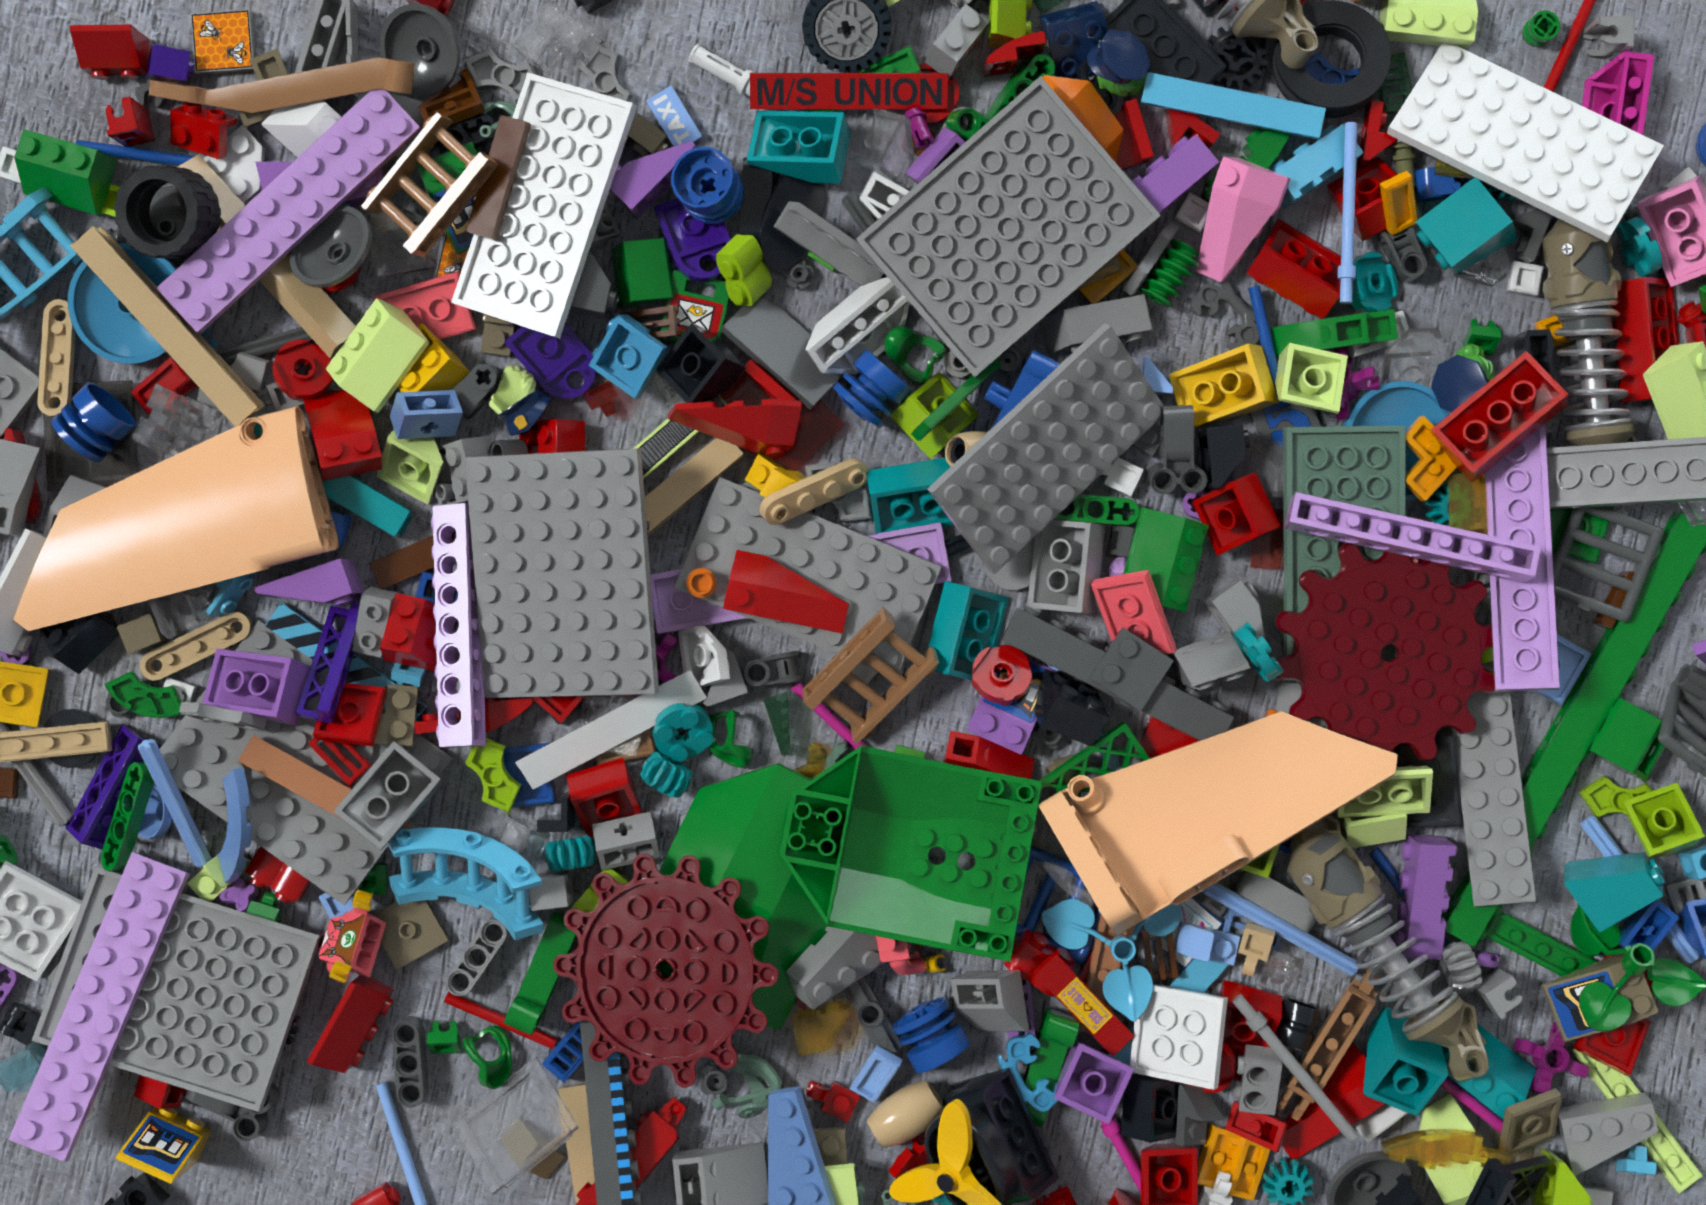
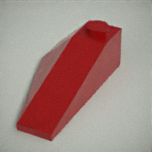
[668,399,802,458]
[1281,1042,1385,1159]

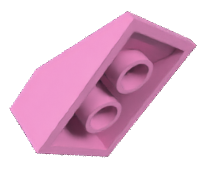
[1637,175,1706,287]

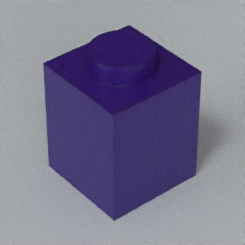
[146,44,194,84]

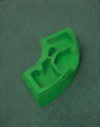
[104,671,182,718]

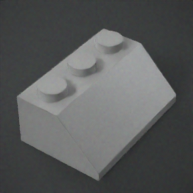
[1027,520,1105,615]

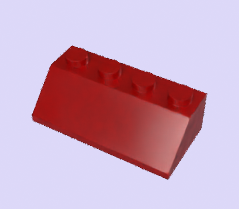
[1613,277,1679,402]
[1431,351,1569,483]

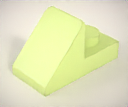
[187,854,251,902]

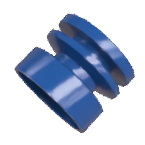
[671,147,744,224]
[833,349,913,428]
[51,382,136,463]
[892,997,971,1073]

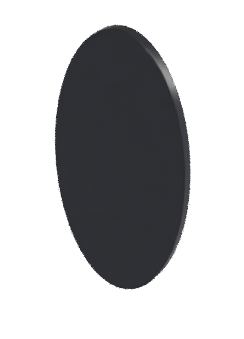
[759,175,825,272]

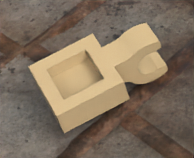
[1238,922,1276,977]

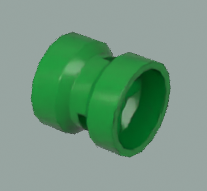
[1522,10,1560,47]

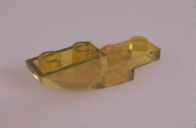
[1380,1129,1511,1170]

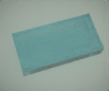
[0,1041,46,1093]

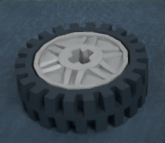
[802,0,892,73]

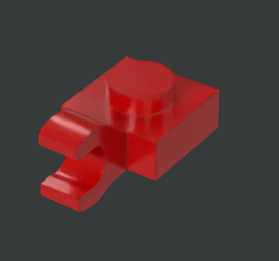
[806,1080,861,1123]
[888,1132,929,1179]

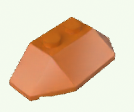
[1042,75,1124,162]

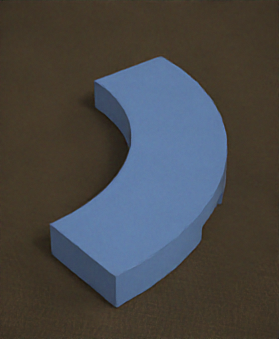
[217,767,252,883]

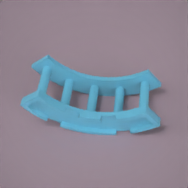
[0,187,83,321]
[388,827,543,940]

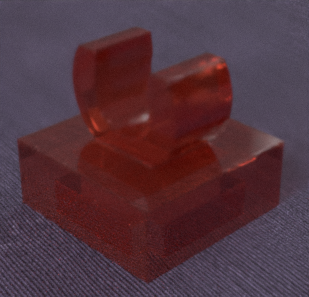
[584,380,618,417]

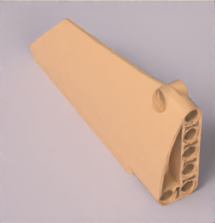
[13,406,339,631]
[1038,711,1398,936]

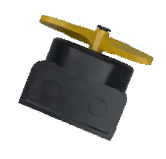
[889,1067,1059,1205]

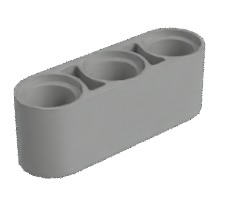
[1233,871,1316,933]
[446,917,510,996]

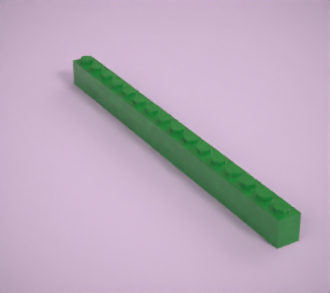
[1441,513,1706,947]

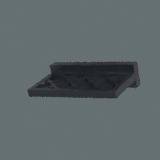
[1465,1155,1551,1205]

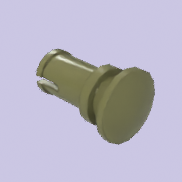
[1389,141,1417,186]

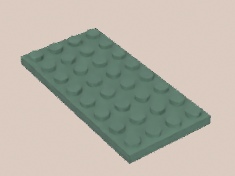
[1283,425,1405,661]

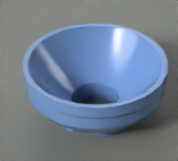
[132,784,173,839]

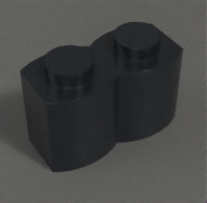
[1514,329,1556,380]

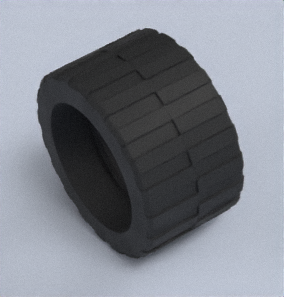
[114,165,221,259]

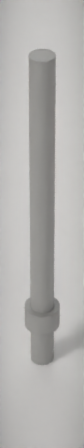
[1232,994,1358,1142]

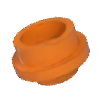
[686,568,716,598]

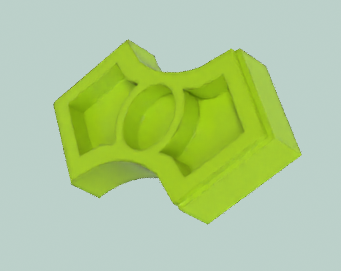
[465,738,522,813]
[1578,775,1651,817]

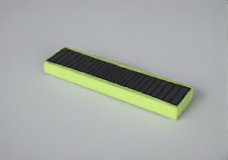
[634,395,727,480]

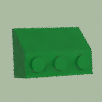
[14,129,118,217]
[1123,507,1209,612]

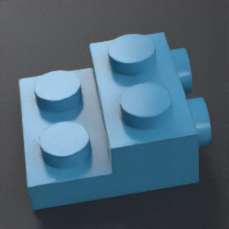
[589,314,668,399]

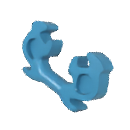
[997,1032,1058,1112]

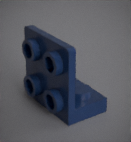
[1039,1,1108,79]

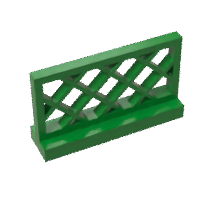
[1038,721,1150,822]

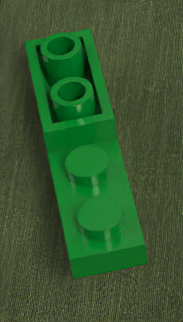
[1201,128,1290,203]
[1271,309,1398,357]

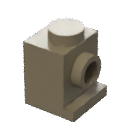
[625,113,669,157]

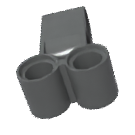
[1147,405,1207,495]
[184,1083,280,1142]

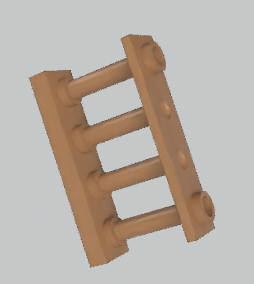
[361,112,500,257]
[802,607,939,744]

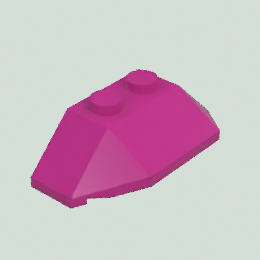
[1581,51,1654,135]

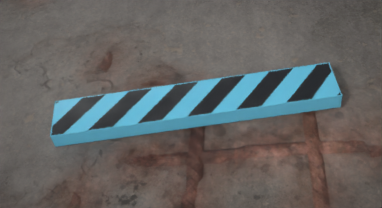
[265,602,428,722]

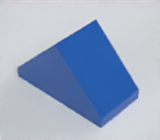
[1619,899,1679,951]

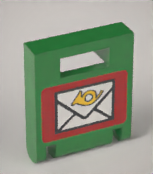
[659,270,730,344]

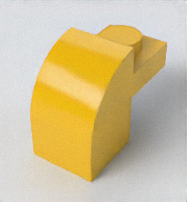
[745,454,807,498]

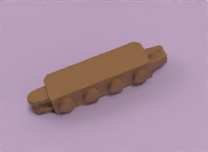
[1276,969,1380,1121]

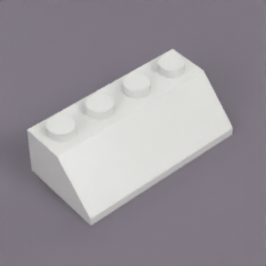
[0,528,47,656]

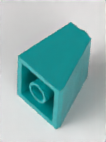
[1416,177,1517,275]
[1564,852,1665,932]
[1363,1006,1449,1116]

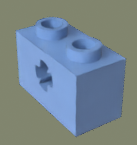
[390,390,463,439]

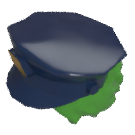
[1087,30,1151,97]
[1431,343,1495,412]

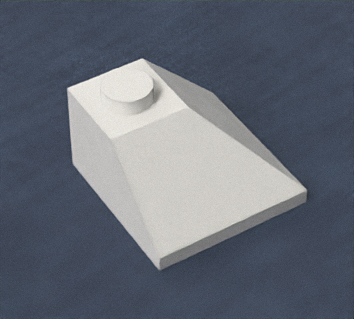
[261,100,341,158]

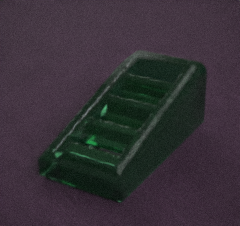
[1378,52,1413,116]
[764,691,790,756]

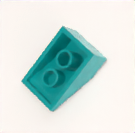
[746,110,851,184]

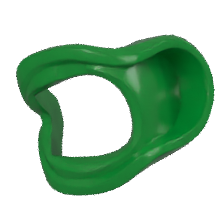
[884,326,946,384]
[709,710,753,768]
[463,1026,512,1089]

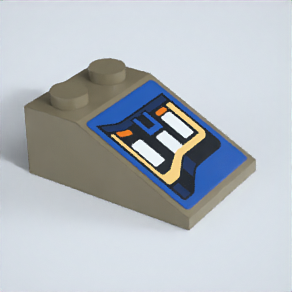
[1541,954,1659,1042]

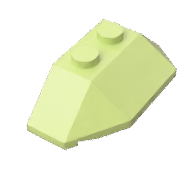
[1414,1093,1490,1205]

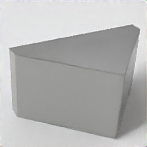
[703,649,749,706]

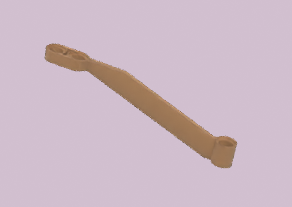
[149,57,416,113]

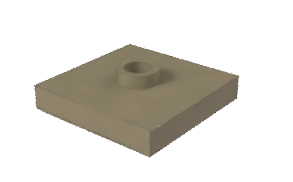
[373,900,450,970]
[1499,1088,1562,1156]

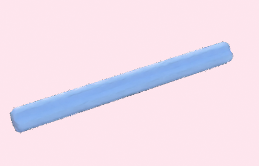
[1580,815,1700,964]
[1202,883,1359,976]

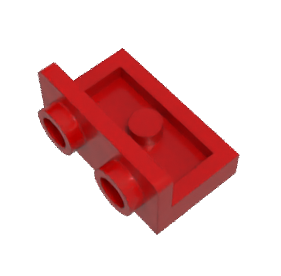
[170,102,237,159]

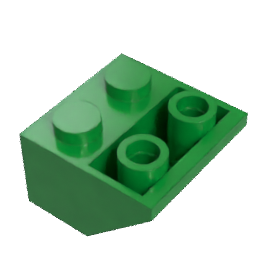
[1590,698,1674,782]

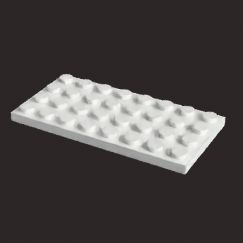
[1387,43,1664,242]
[451,72,637,339]

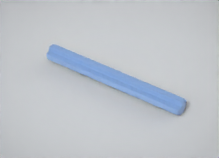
[138,739,212,867]

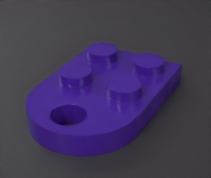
[654,189,731,282]
[504,322,596,399]

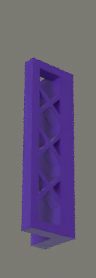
[295,602,360,724]
[65,724,162,849]

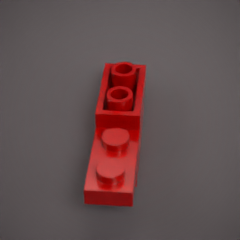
[414,697,536,734]

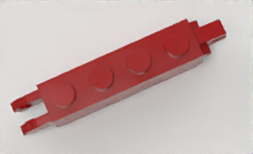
[576,1097,688,1205]

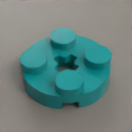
[1615,217,1662,278]
[1351,252,1398,313]
[1233,622,1283,682]
[652,703,713,762]

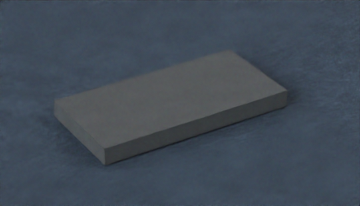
[721,294,844,410]

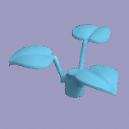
[1042,899,1182,1021]

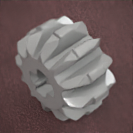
[1439,941,1482,994]

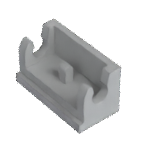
[1582,16,1634,60]
[1473,967,1523,1020]

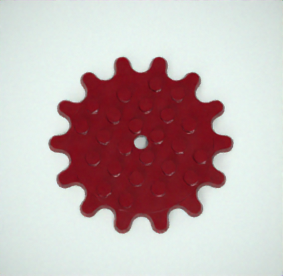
[1275,543,1495,761]
[553,853,779,1088]

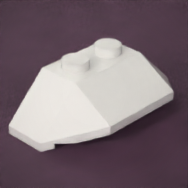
[805,277,911,374]

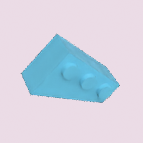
[1269,124,1364,209]

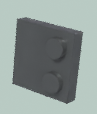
[1089,627,1174,711]

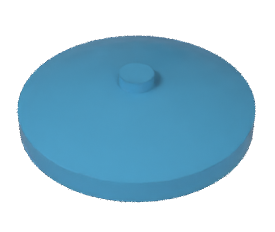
[68,243,178,364]
[1343,381,1451,501]

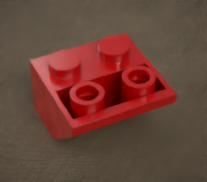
[519,419,585,454]

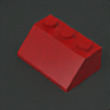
[1246,218,1341,319]
[307,975,394,1073]

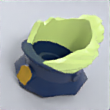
[489,365,552,436]

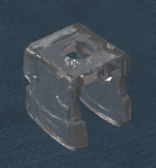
[147,586,215,639]

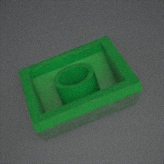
[611,238,675,309]

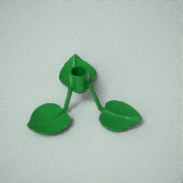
[1570,905,1706,1032]

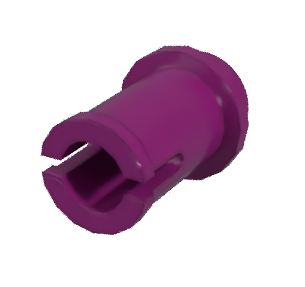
[903,108,934,149]

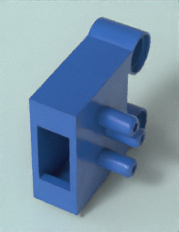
[983,350,1060,429]

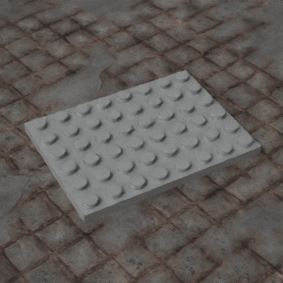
[856,76,1161,377]
[465,448,659,698]
[160,620,453,906]
[31,867,322,1112]

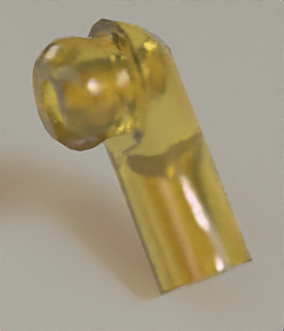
[794,742,827,778]

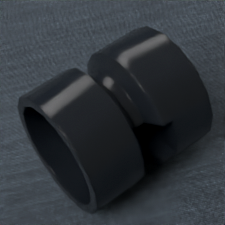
[1275,997,1321,1051]

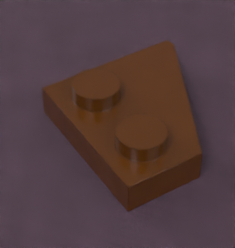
[418,69,485,125]

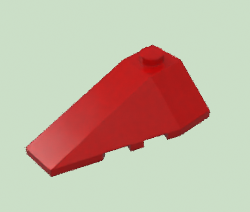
[723,550,849,633]

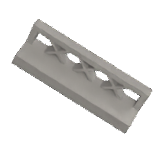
[773,201,886,286]

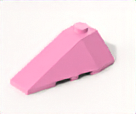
[1196,156,1291,282]

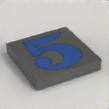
[1248,402,1322,461]

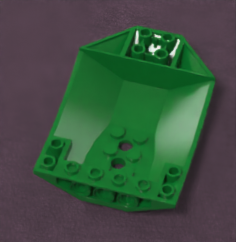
[779,745,1042,962]
[659,763,827,1030]

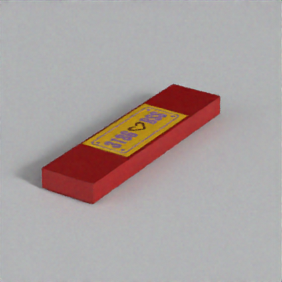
[1032,952,1134,1056]

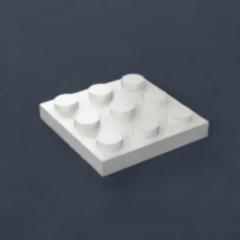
[0,861,82,981]
[1130,984,1228,1090]

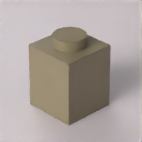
[117,613,170,654]

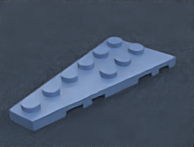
[768,1086,836,1205]

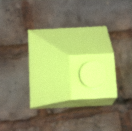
[1275,343,1348,414]
[376,430,444,505]

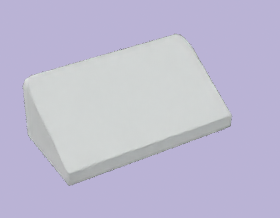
[1353,1104,1407,1142]

